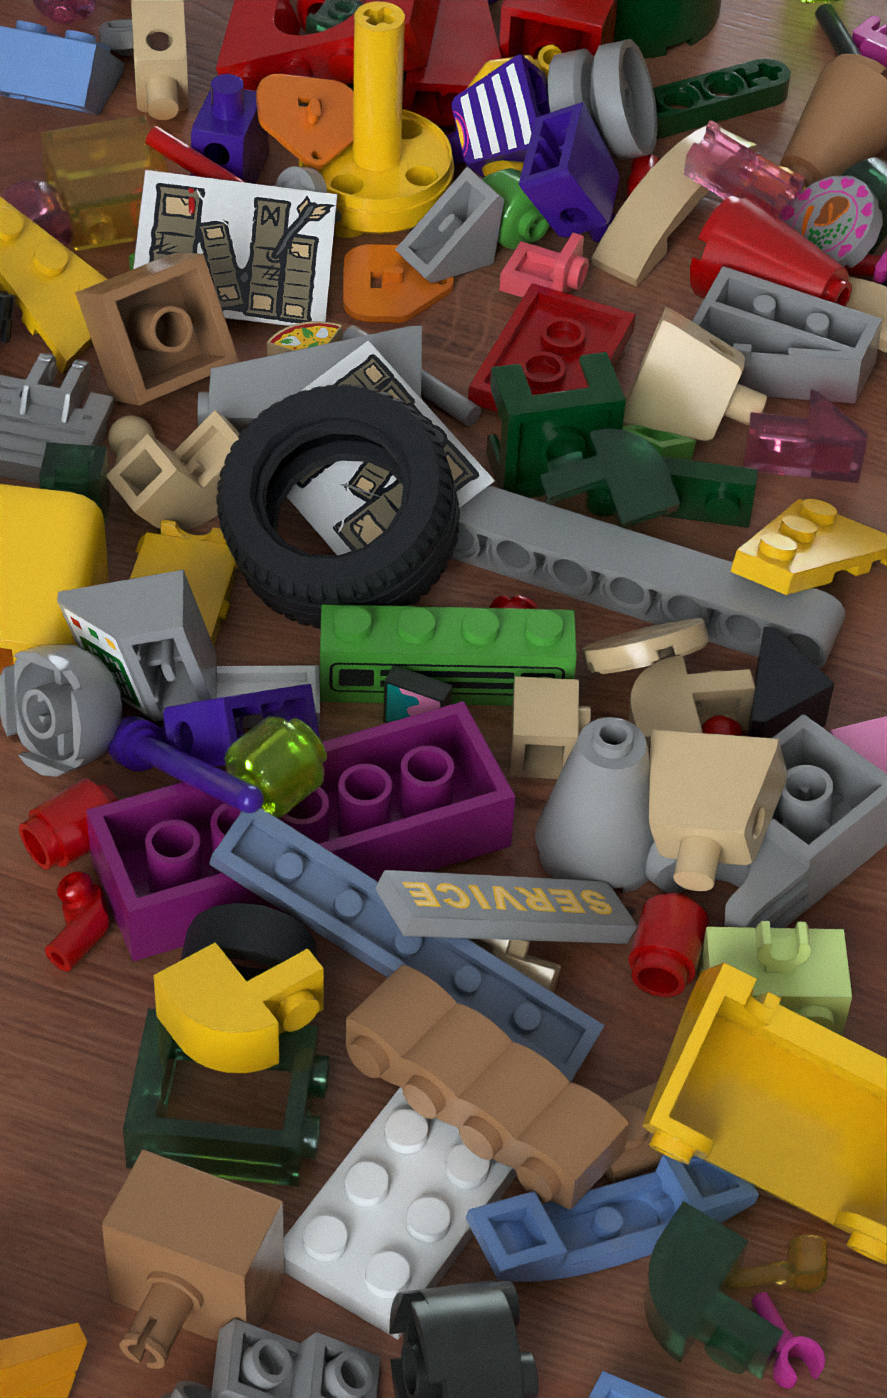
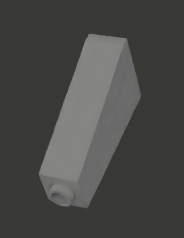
[197,326,422,433]

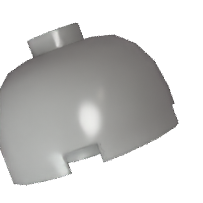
[0,644,122,777]

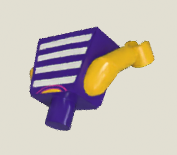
[446,45,562,178]

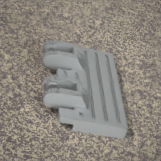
[0,353,115,492]

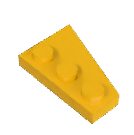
[0,197,108,374]
[730,499,887,595]

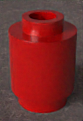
[19,778,118,870]
[628,892,709,997]

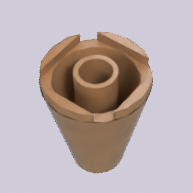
[780,54,887,188]

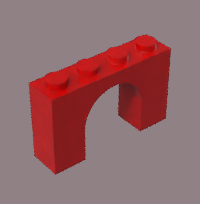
[215,0,440,91]

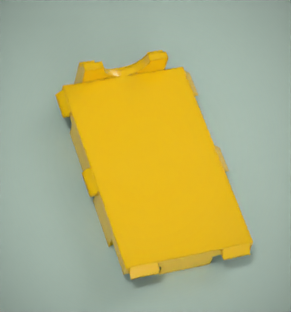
[130,520,239,646]

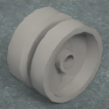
[548,39,657,161]

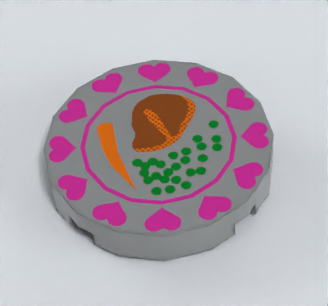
[781,176,883,268]

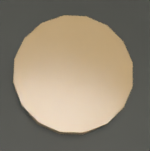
[582,618,709,674]

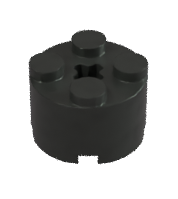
[389,1281,538,1398]

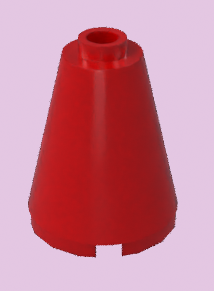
[690,195,852,307]

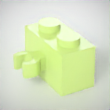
[699,921,852,1036]

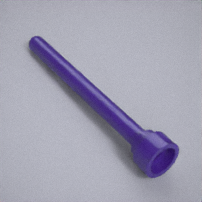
[108,716,264,813]

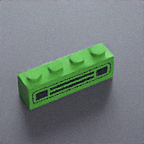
[320,604,577,706]

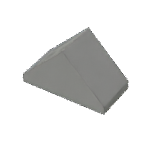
[395,167,504,283]

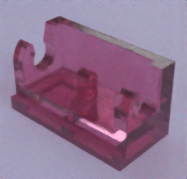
[684,120,806,220]

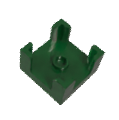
[486,352,626,498]

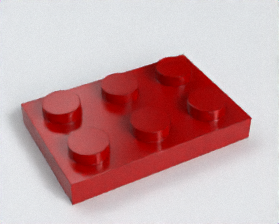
[468,283,636,412]

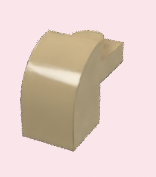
[106,410,240,531]
[627,655,755,757]

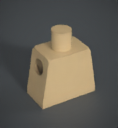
[131,0,189,120]
[623,307,767,441]
[649,729,787,891]

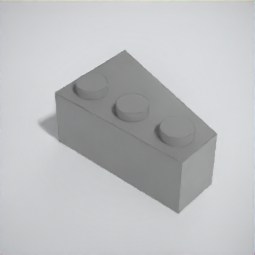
[692,266,882,403]

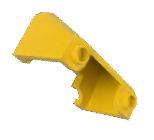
[0,484,109,664]
[642,962,887,1265]

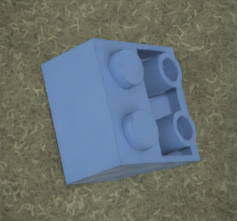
[0,20,125,115]

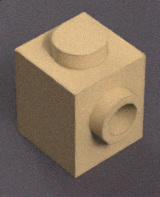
[510,676,591,779]

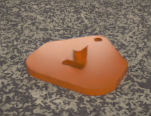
[256,74,354,170]
[343,244,454,323]

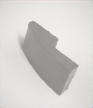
[211,1319,380,1398]

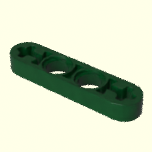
[653,58,791,140]

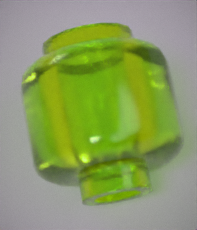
[225,716,327,818]

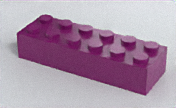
[86,701,515,962]

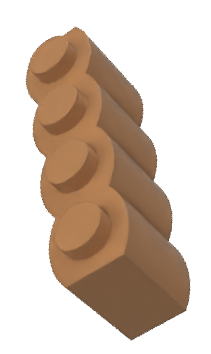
[346,965,629,1209]

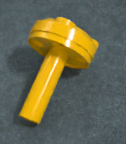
[299,1,454,238]

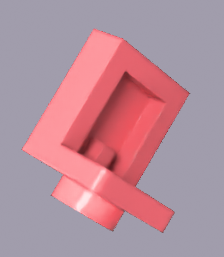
[499,233,589,298]

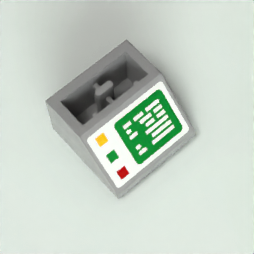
[57,570,217,722]

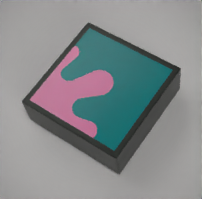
[383,665,452,723]

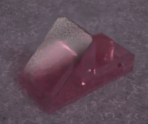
[743,389,868,483]

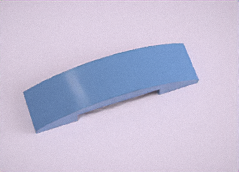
[466,1155,759,1282]

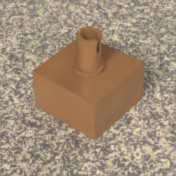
[75,253,239,405]
[102,1149,284,1369]

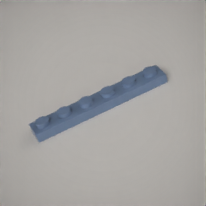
[209,808,605,1082]

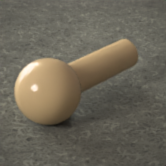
[108,415,155,490]

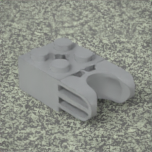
[646,714,887,928]

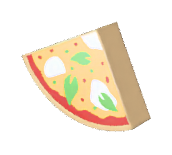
[267,321,342,356]

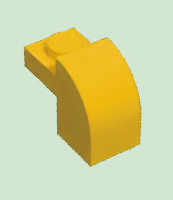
[153,942,324,1073]

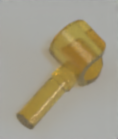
[724,1235,828,1294]

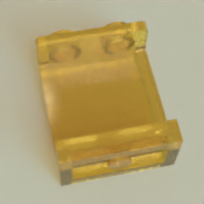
[40,115,170,251]

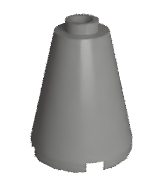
[535,717,655,894]

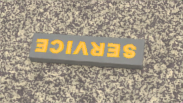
[375,870,638,944]

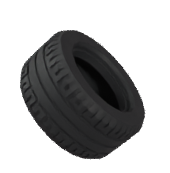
[216,384,460,629]

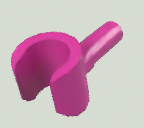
[751,1292,825,1389]

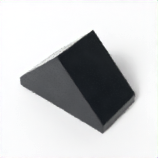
[748,627,834,738]

